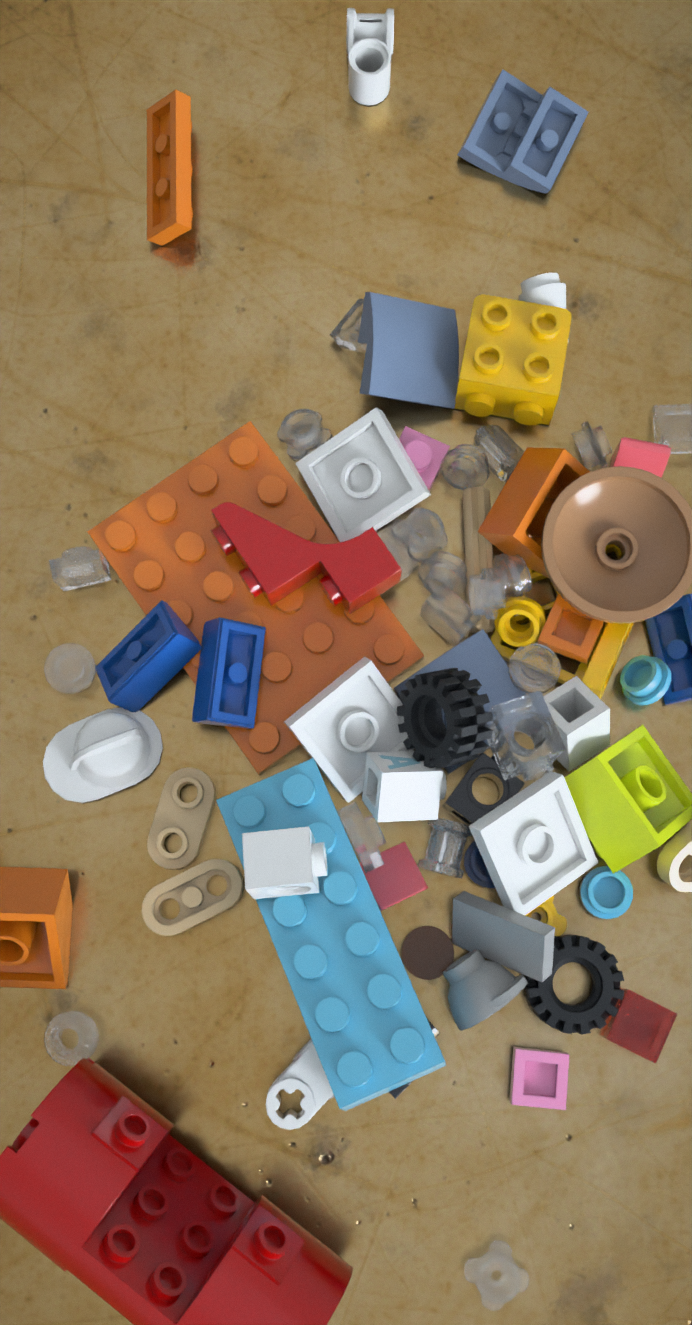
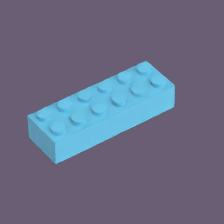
[216,758,446,1111]

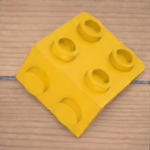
[455,294,572,425]

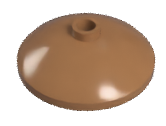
[541,466,692,624]

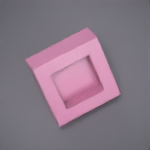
[399,426,450,492]
[509,1047,569,1110]

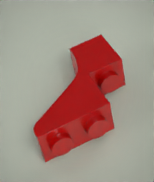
[210,502,402,614]

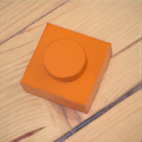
[538,594,605,664]

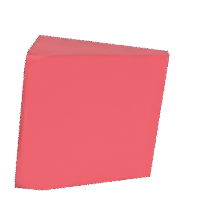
[610,437,671,478]
[360,841,428,911]

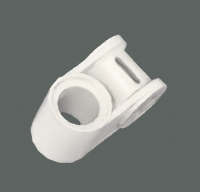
[346,8,394,106]
[265,1039,334,1130]

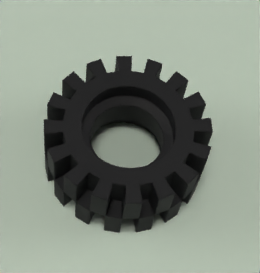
[397,668,493,769]
[525,935,624,1035]

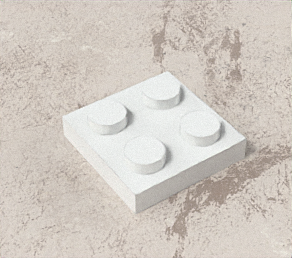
[295,408,431,542]
[284,656,415,803]
[469,771,598,915]

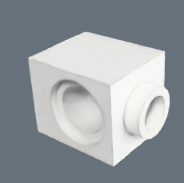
[242,826,327,899]

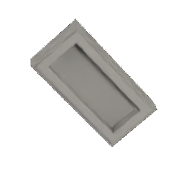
[452,891,555,982]

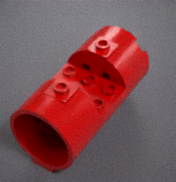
[0,1057,353,1325]

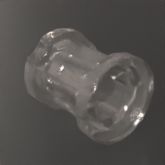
[418,818,473,879]

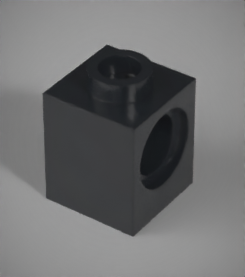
[442,752,525,826]

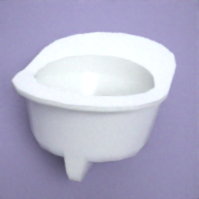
[43,707,163,803]

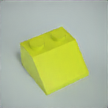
[564,725,692,874]

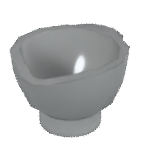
[442,949,528,1031]

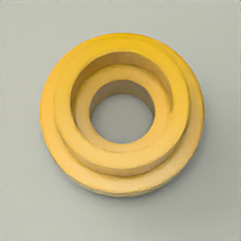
[494,596,547,647]

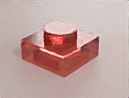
[603,988,677,1064]

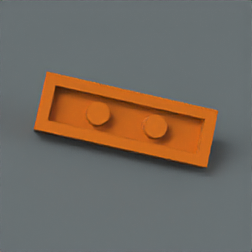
[147,89,193,246]

